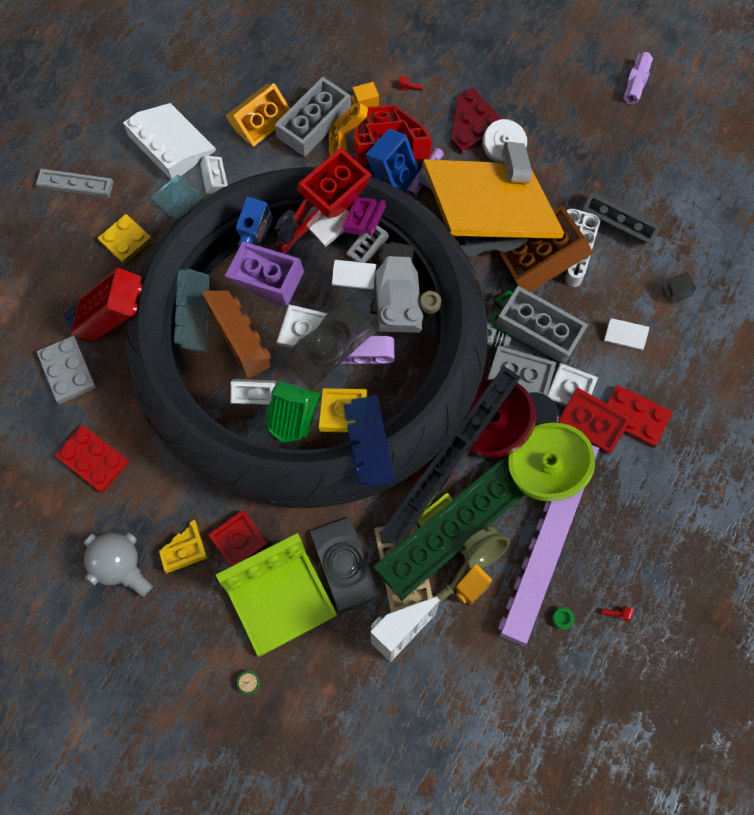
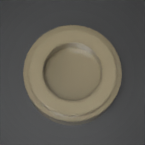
[420,291,441,313]

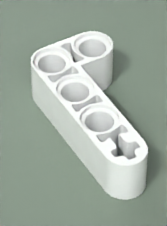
[565,209,600,287]

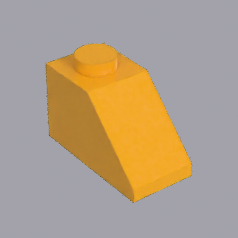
[455,564,492,606]

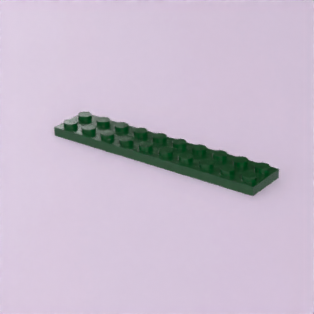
[373,455,526,601]

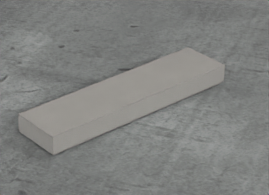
[35,169,114,198]

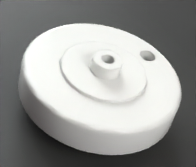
[482,119,527,163]

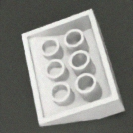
[123,103,216,182]
[371,597,440,662]

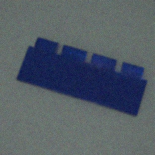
[343,396,395,487]

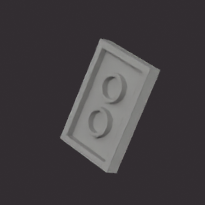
[36,336,96,404]
[488,345,556,395]

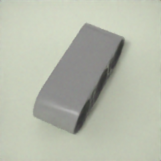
[502,141,532,184]

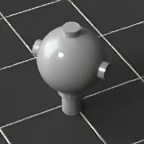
[83,532,153,597]

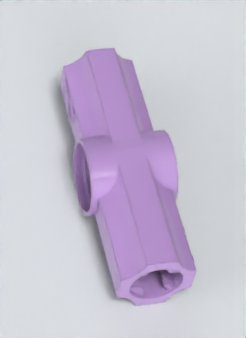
[623,52,653,105]

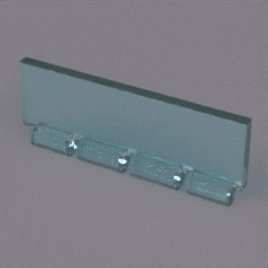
[174,269,210,353]

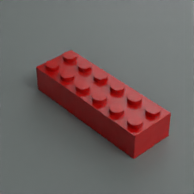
[70,268,142,342]

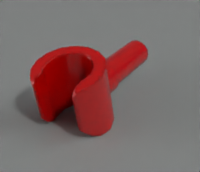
[398,76,423,91]
[601,606,634,621]

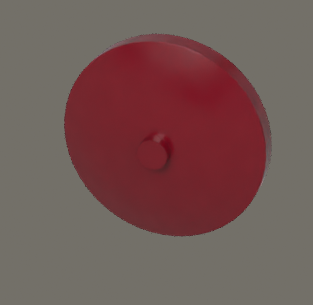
[463,379,537,458]

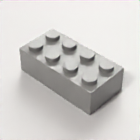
[275,77,351,157]
[495,286,588,365]

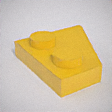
[159,520,207,574]

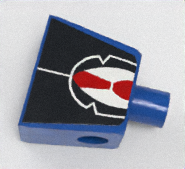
[236,196,273,248]

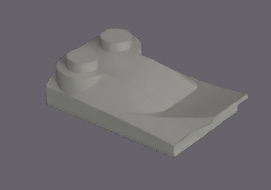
[375,256,423,333]

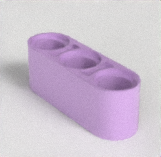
[331,336,394,364]

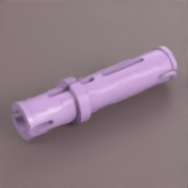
[406,148,444,198]

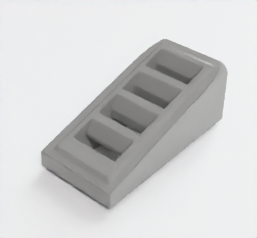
[346,225,389,263]

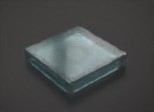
[151,174,204,222]

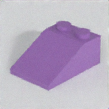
[225,242,304,306]

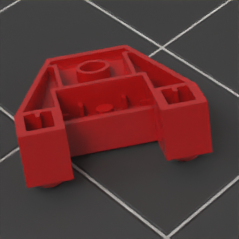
[354,105,432,166]

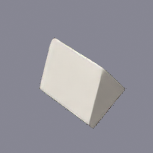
[200,155,227,194]
[332,260,376,290]
[604,318,649,350]
[231,379,276,404]

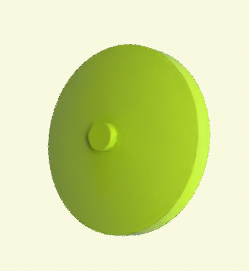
[509,423,595,501]

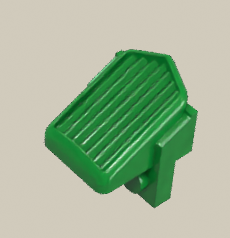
[264,381,321,443]

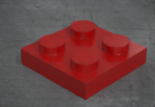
[209,510,268,567]

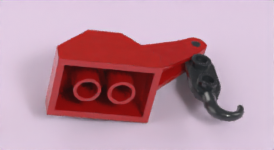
[275,148,372,254]

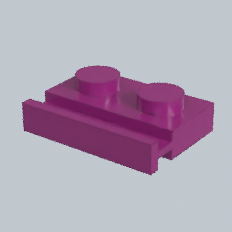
[342,197,386,236]

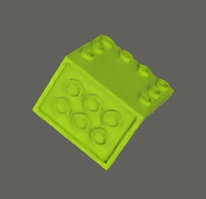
[216,533,337,657]

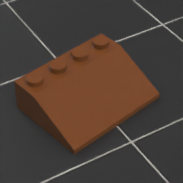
[499,205,593,292]

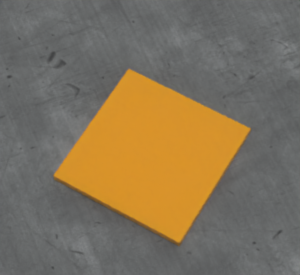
[422,159,564,239]

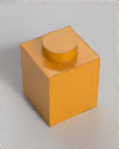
[351,82,379,107]

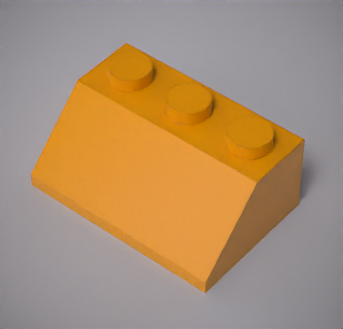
[225,83,290,147]

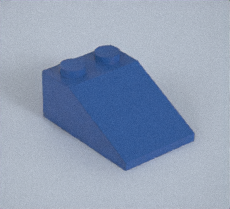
[366,129,419,193]

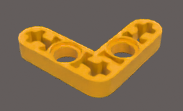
[329,102,368,156]

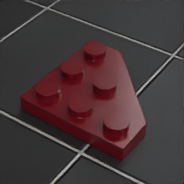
[451,87,502,154]

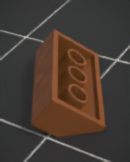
[202,291,271,379]

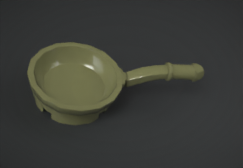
[433,527,510,604]

